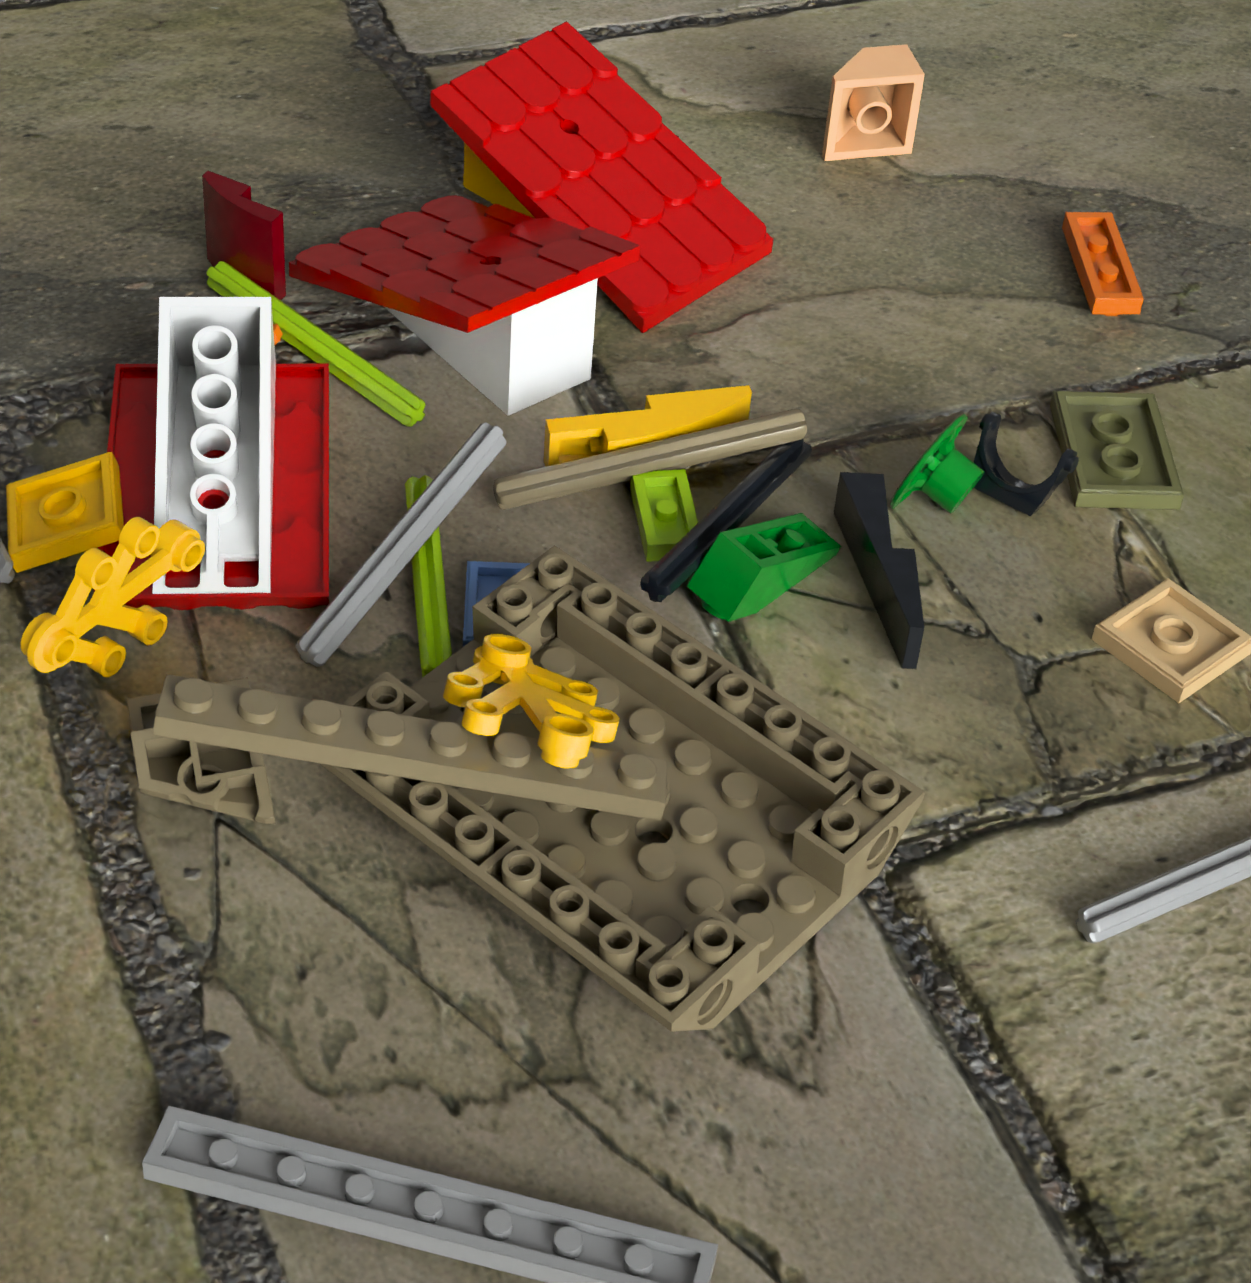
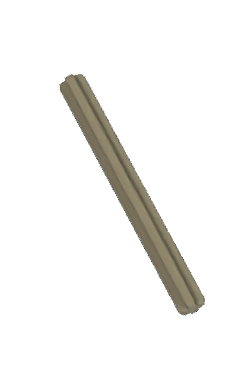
[493,409,807,510]

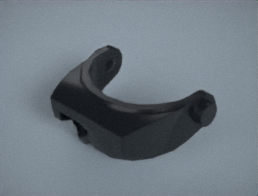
[974,411,1079,516]

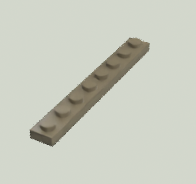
[153,674,667,821]

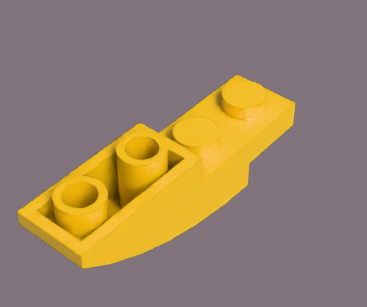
[543,385,752,467]

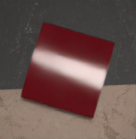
[202,171,286,300]

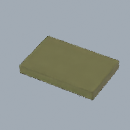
[1050,391,1184,510]

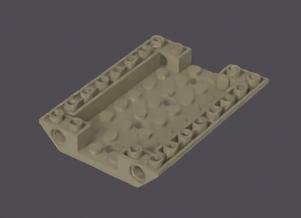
[319,545,925,1032]

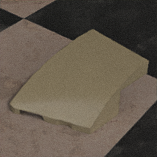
[127,677,276,824]

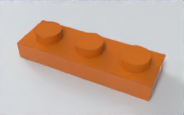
[1062,212,1144,316]

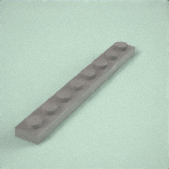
[142,1106,718,1283]

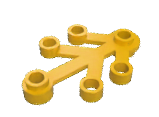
[21,517,205,678]
[443,634,620,768]

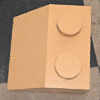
[822,44,925,161]

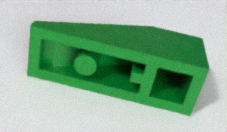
[687,513,842,622]

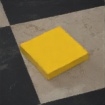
[6,452,124,573]

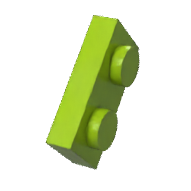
[630,469,698,562]

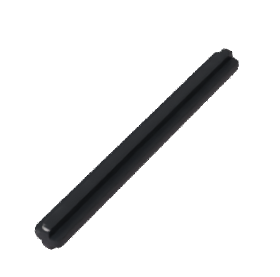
[640,439,812,602]

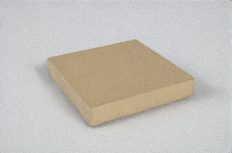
[1091,578,1251,703]

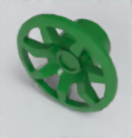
[890,414,985,514]

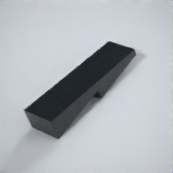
[834,472,924,669]

